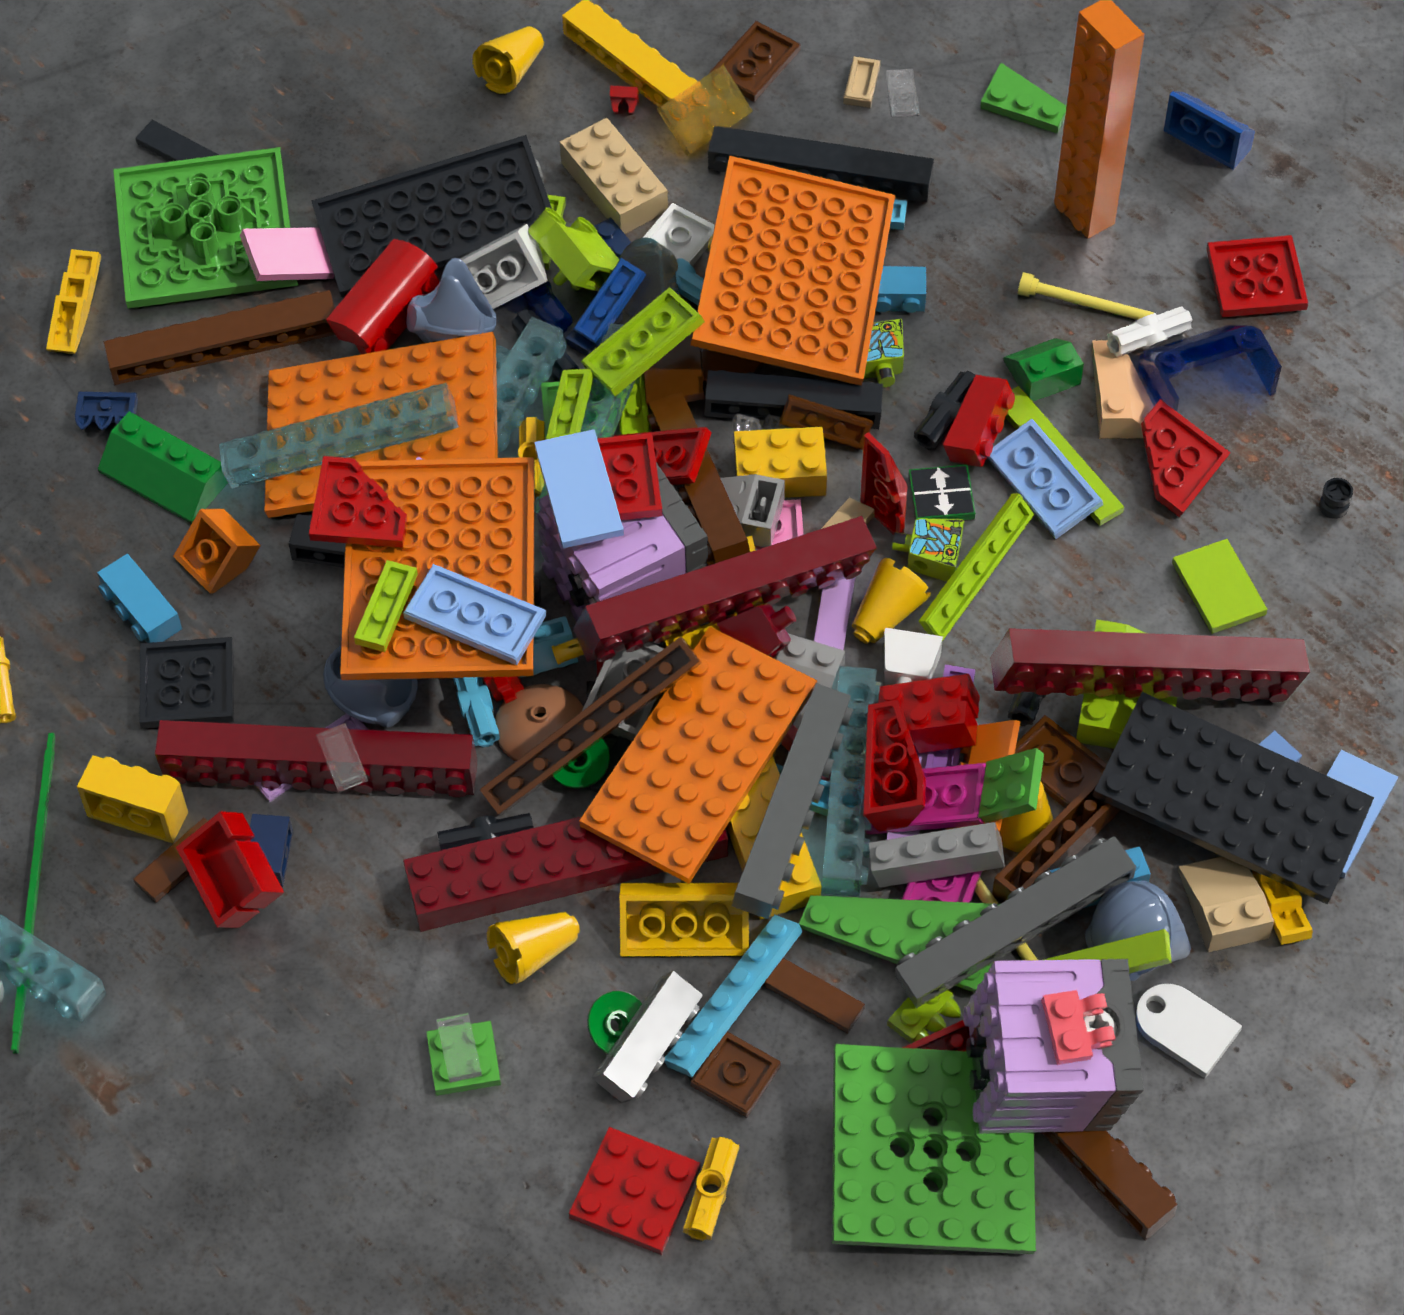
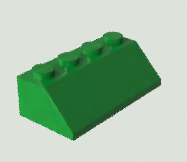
[98,411,228,524]

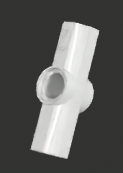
[1107,307,1192,357]

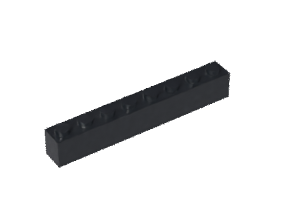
[708,126,934,202]

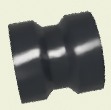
[1319,478,1353,519]

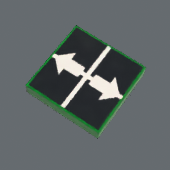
[908,464,976,520]

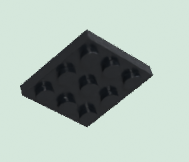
[139,637,234,729]

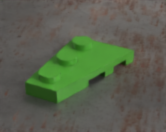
[980,63,1066,134]

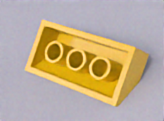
[620,883,749,956]

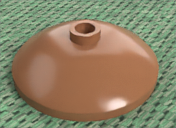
[495,684,583,761]

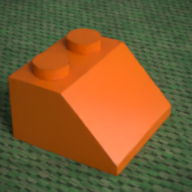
[173,509,261,594]

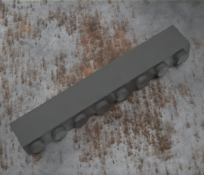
[732,683,854,919]
[895,836,1136,1009]

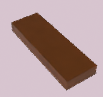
[779,394,873,450]
[133,818,207,903]
[765,958,865,1034]

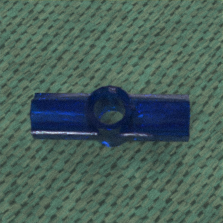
[521,280,573,335]

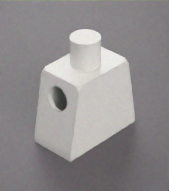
[883,628,943,685]

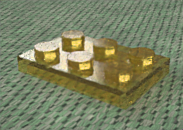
[657,64,753,156]

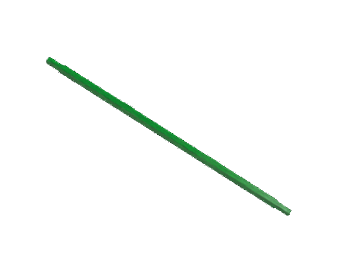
[11,733,55,1054]

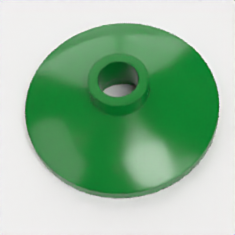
[553,739,610,789]
[587,991,642,1054]

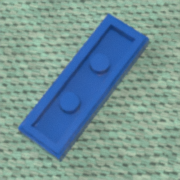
[573,258,646,346]

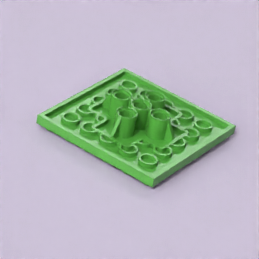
[113,147,298,309]
[832,1044,1036,1254]

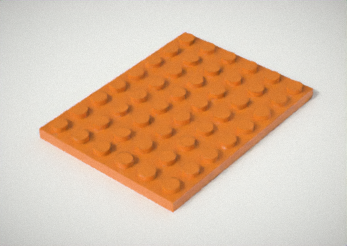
[690,156,895,386]
[264,332,498,518]
[340,457,535,680]

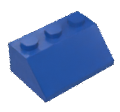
[1163,91,1255,170]

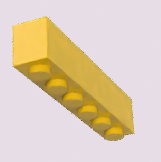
[562,0,701,122]

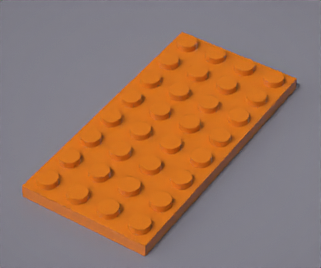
[579,626,817,884]

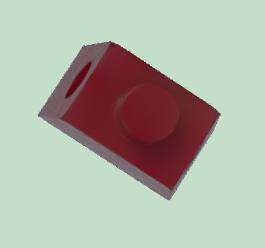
[717,604,796,658]

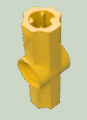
[518,417,545,504]
[683,1137,739,1241]

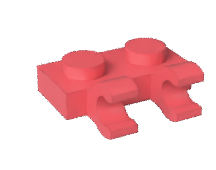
[1041,990,1115,1065]

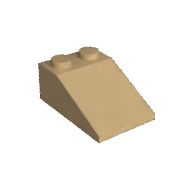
[1178,856,1274,952]

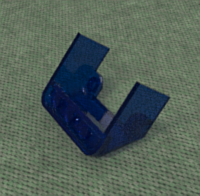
[1138,325,1282,411]

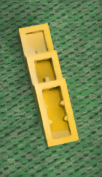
[46,249,101,354]
[1252,870,1313,945]

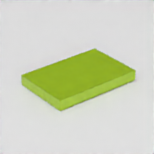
[1172,539,1268,634]

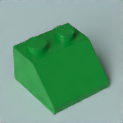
[1003,338,1084,402]

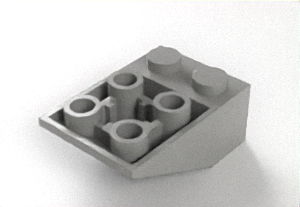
[720,474,785,547]

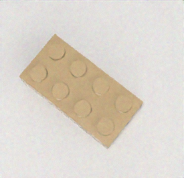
[560,118,668,234]

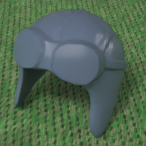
[406,258,497,343]
[323,645,418,728]
[1085,880,1191,981]

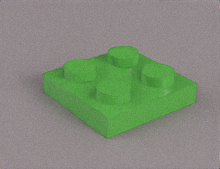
[978,748,1044,823]
[426,1021,501,1096]

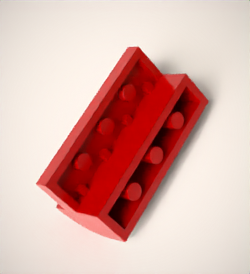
[326,239,440,354]

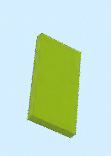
[581,287,705,396]

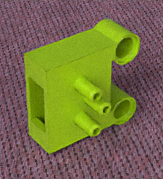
[528,207,619,291]

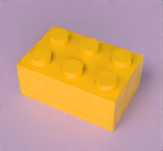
[734,427,827,498]
[77,755,188,844]

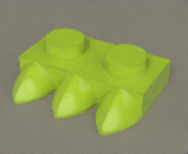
[887,990,961,1043]

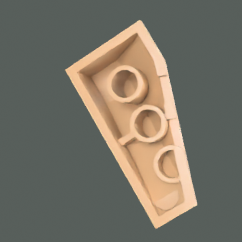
[1092,340,1154,439]

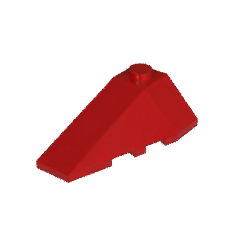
[860,432,908,535]
[863,699,926,832]

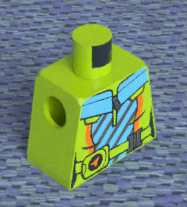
[864,319,904,387]
[892,518,964,582]

